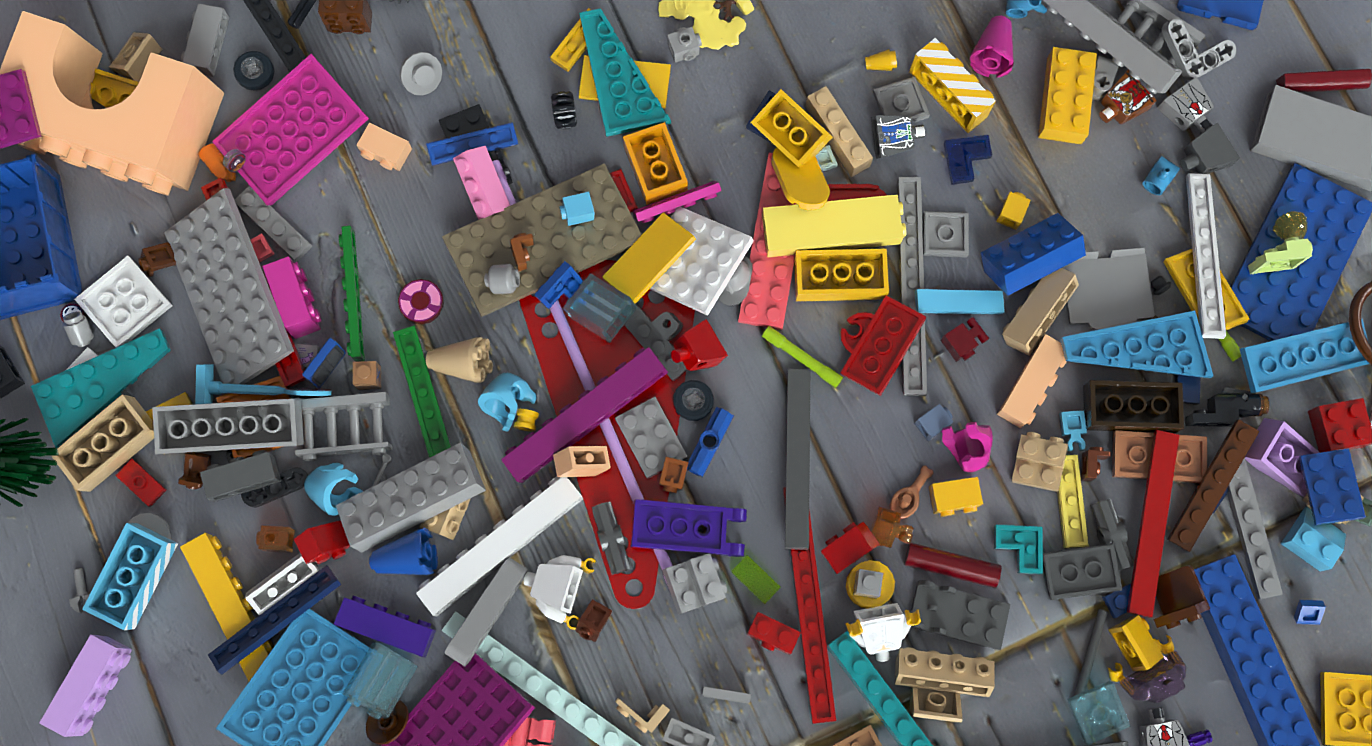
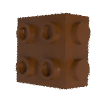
[318,0,372,34]

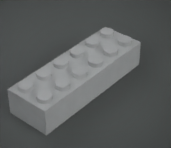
[152,398,304,454]
[336,443,486,553]

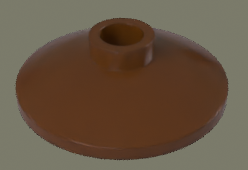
[366,699,408,745]

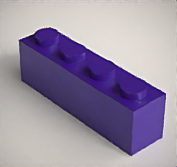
[334,595,436,658]

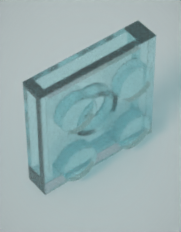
[1067,681,1131,745]

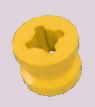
[513,408,539,432]

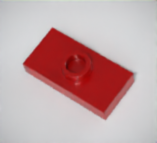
[115,459,167,507]

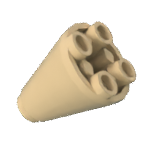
[426,337,493,383]

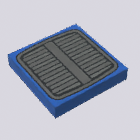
[302,338,346,389]

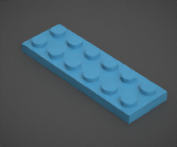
[1240,319,1370,393]

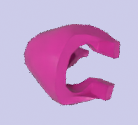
[942,422,993,472]

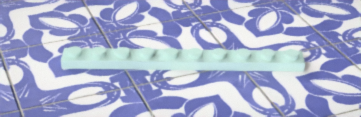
[442,611,642,746]

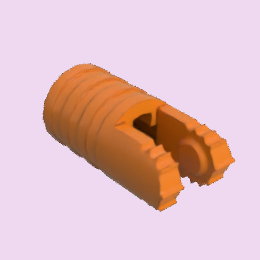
[198,144,236,182]

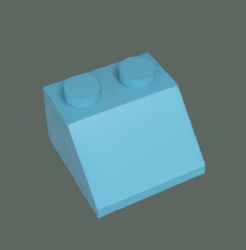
[1281,506,1346,571]

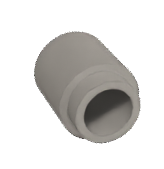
[63,311,94,347]

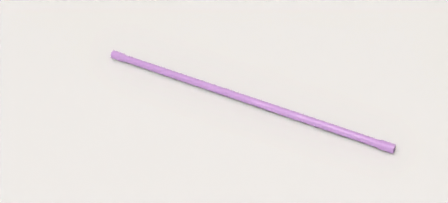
[492,160,673,586]

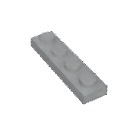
[235,186,312,262]

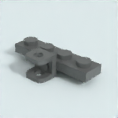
[614,300,687,381]

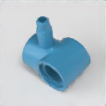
[1006,0,1047,19]
[1142,156,1180,195]

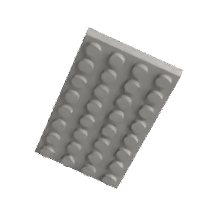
[164,188,294,384]

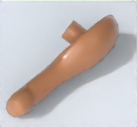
[890,465,934,519]

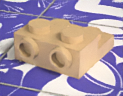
[1012,432,1068,492]

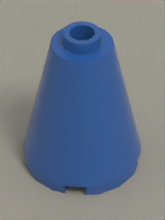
[369,528,438,575]

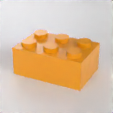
[623,122,688,205]

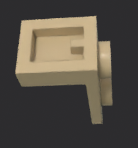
[615,698,670,733]

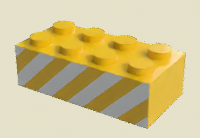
[909,38,996,133]

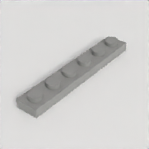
[1228,458,1283,600]

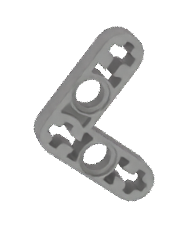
[1162,19,1236,80]

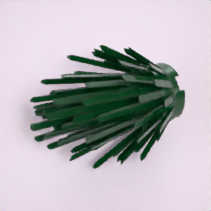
[0,418,59,507]

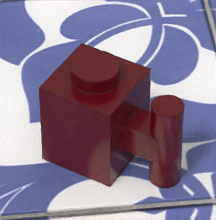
[941,317,990,362]

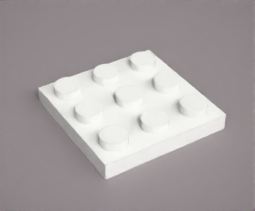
[74,256,173,348]

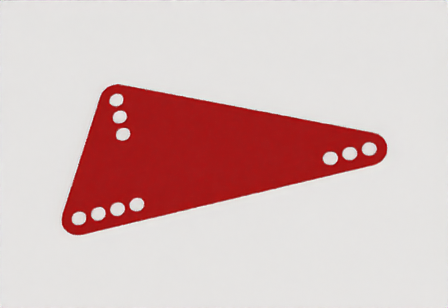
[519,260,695,609]

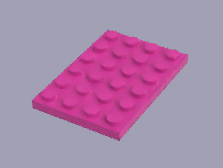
[212,54,369,206]

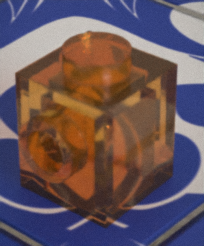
[256,525,295,553]

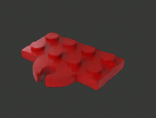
[840,295,926,396]

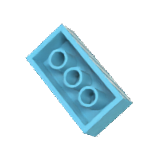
[82,523,178,630]

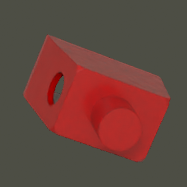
[671,319,728,371]

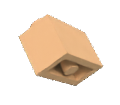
[357,123,412,171]
[553,446,611,477]

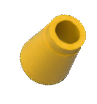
[865,49,897,71]

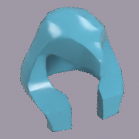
[478,372,536,432]
[304,463,363,516]

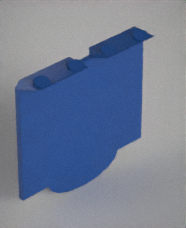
[1177,0,1264,30]

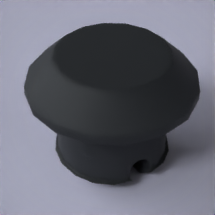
[1151,276,1171,295]

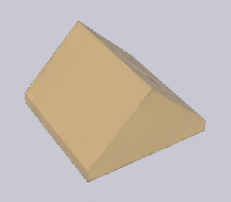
[109,32,162,82]
[909,687,962,723]

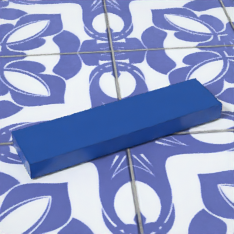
[426,122,518,166]

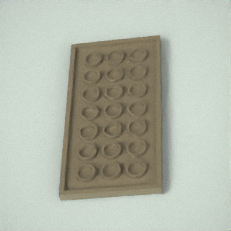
[442,163,642,317]

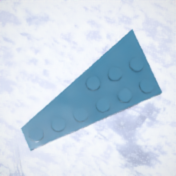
[1060,311,1214,378]

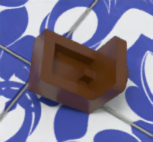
[178,452,211,489]

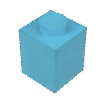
[559,192,595,226]

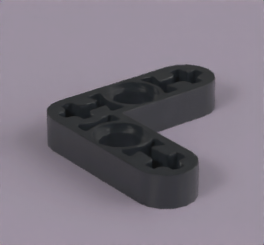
[226,450,308,508]

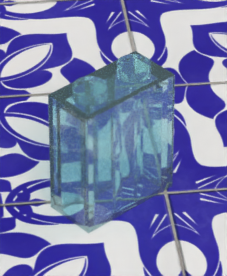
[563,273,637,343]
[342,642,418,720]

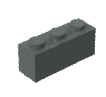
[200,450,281,502]

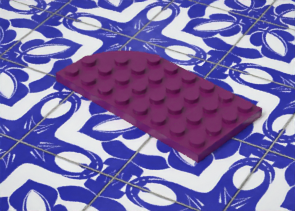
[382,653,535,746]

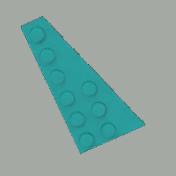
[31,328,171,448]

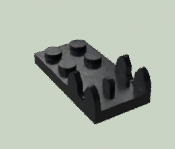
[439,104,513,185]

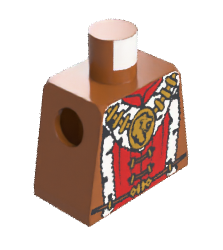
[1099,70,1157,124]

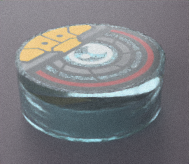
[223,149,246,172]

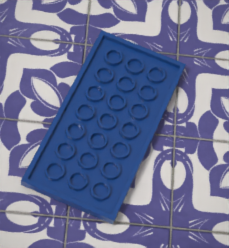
[1230,163,1372,341]

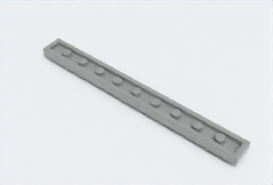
[897,177,927,396]

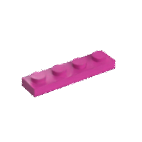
[633,180,722,223]

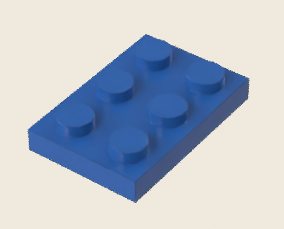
[1299,448,1366,525]

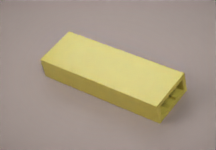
[762,195,906,257]

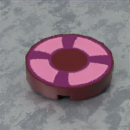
[398,279,444,324]

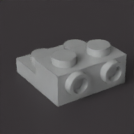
[662,553,727,615]

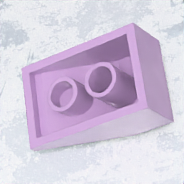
[1245,418,1320,497]

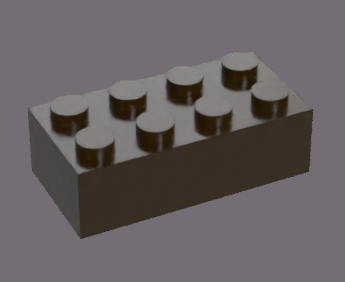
[1083,380,1184,433]

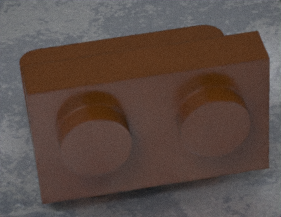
[1153,565,1210,629]

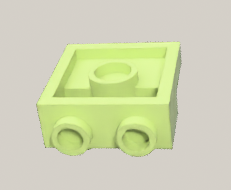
[1248,237,1313,274]

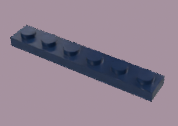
[208,565,341,675]

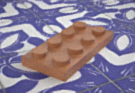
[1112,430,1207,483]

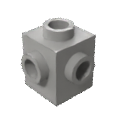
[667,27,702,63]

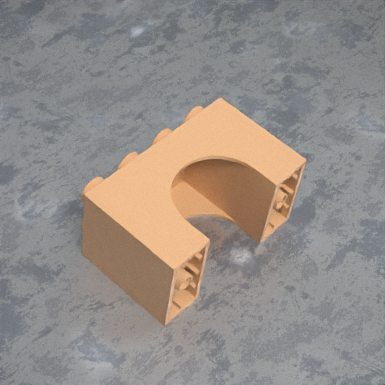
[0,11,224,196]

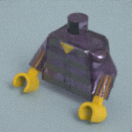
[1108,635,1187,703]

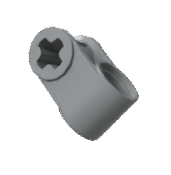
[1092,56,1119,101]

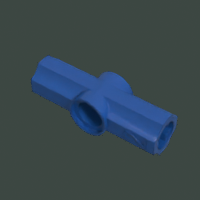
[687,407,734,478]

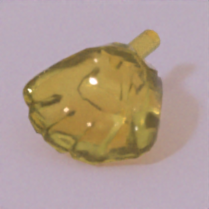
[1273,211,1308,240]

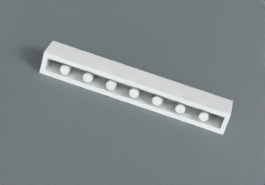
[416,476,583,617]

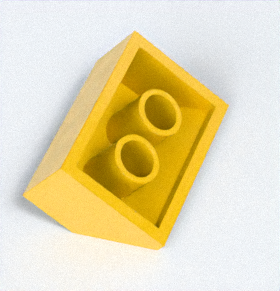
[750,89,833,168]

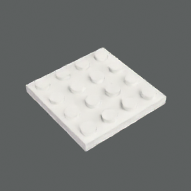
[650,207,754,316]

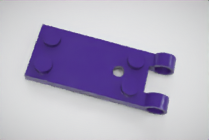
[631,499,747,557]

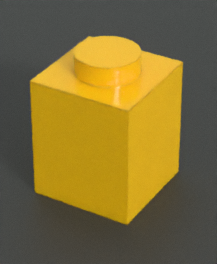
[996,191,1031,230]

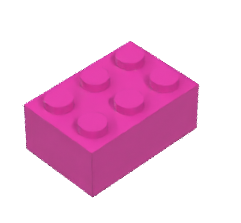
[263,256,322,339]

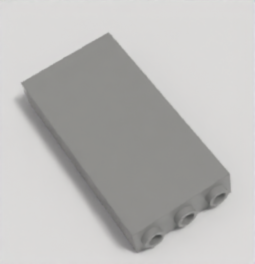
[1250,85,1372,192]

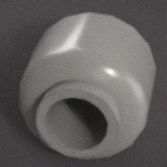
[484,264,520,294]

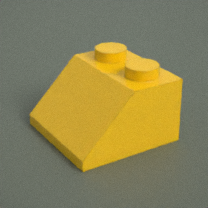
[1108,615,1164,671]

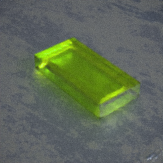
[731,555,781,605]

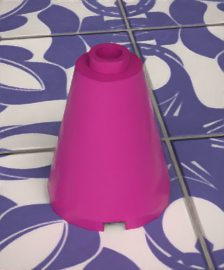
[970,15,1014,78]

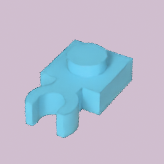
[1059,410,1087,451]

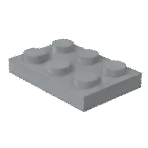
[615,397,688,479]

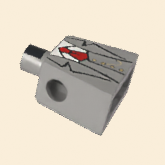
[1157,77,1214,134]
[1139,707,1190,746]

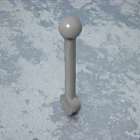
[372,454,392,487]

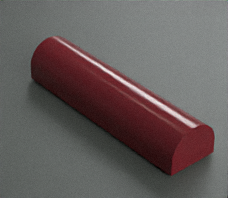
[1276,69,1372,92]
[904,542,1002,588]

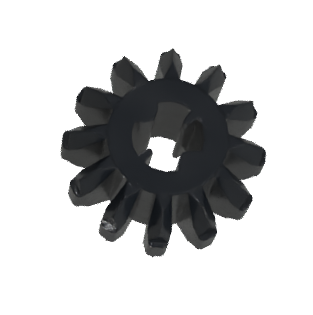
[551,91,577,129]

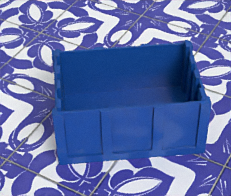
[0,154,83,320]

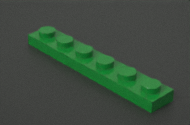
[339,226,365,362]
[393,325,451,458]

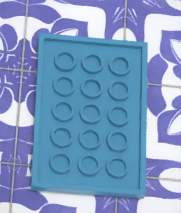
[216,609,384,746]

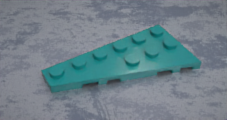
[579,8,671,137]

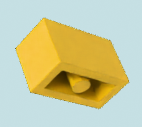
[929,477,983,517]

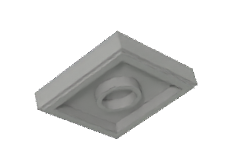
[873,76,930,123]
[923,211,969,258]

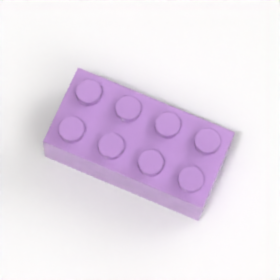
[39,634,132,737]

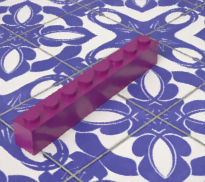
[501,347,668,483]

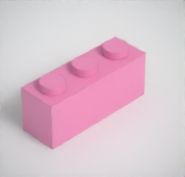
[453,146,510,220]

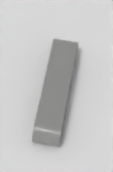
[444,557,529,666]

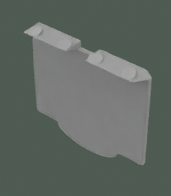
[1062,248,1155,330]

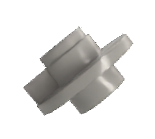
[399,51,442,96]

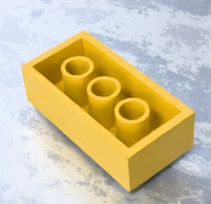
[1038,47,1097,144]
[794,249,889,301]

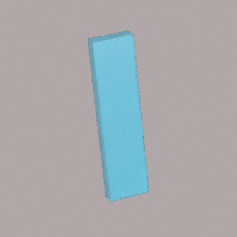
[915,289,1005,314]

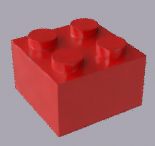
[1308,398,1372,453]

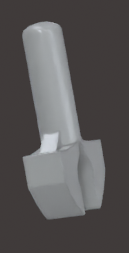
[69,568,90,613]

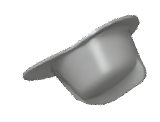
[718,256,752,306]

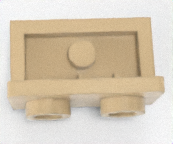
[420,498,471,540]

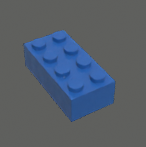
[980,213,1086,295]

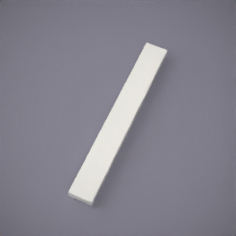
[1186,173,1226,339]

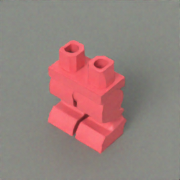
[504,717,556,746]

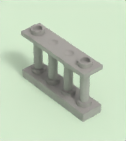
[1117,0,1205,65]
[295,392,393,461]

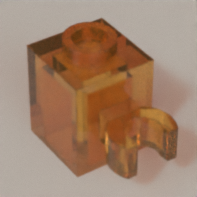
[870,506,914,548]

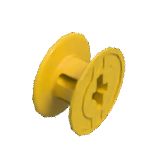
[845,560,895,609]

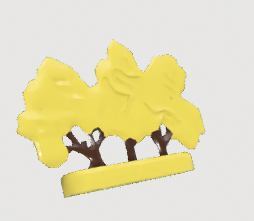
[658,0,754,50]

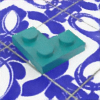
[994,525,1043,574]

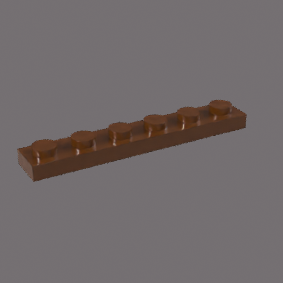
[1167,420,1260,552]

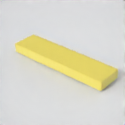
[1057,455,1089,548]

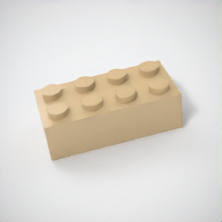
[51,394,154,492]

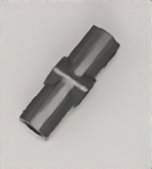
[1090,499,1134,570]
[592,502,631,575]

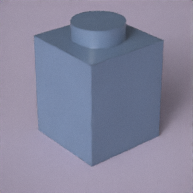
[914,404,953,442]

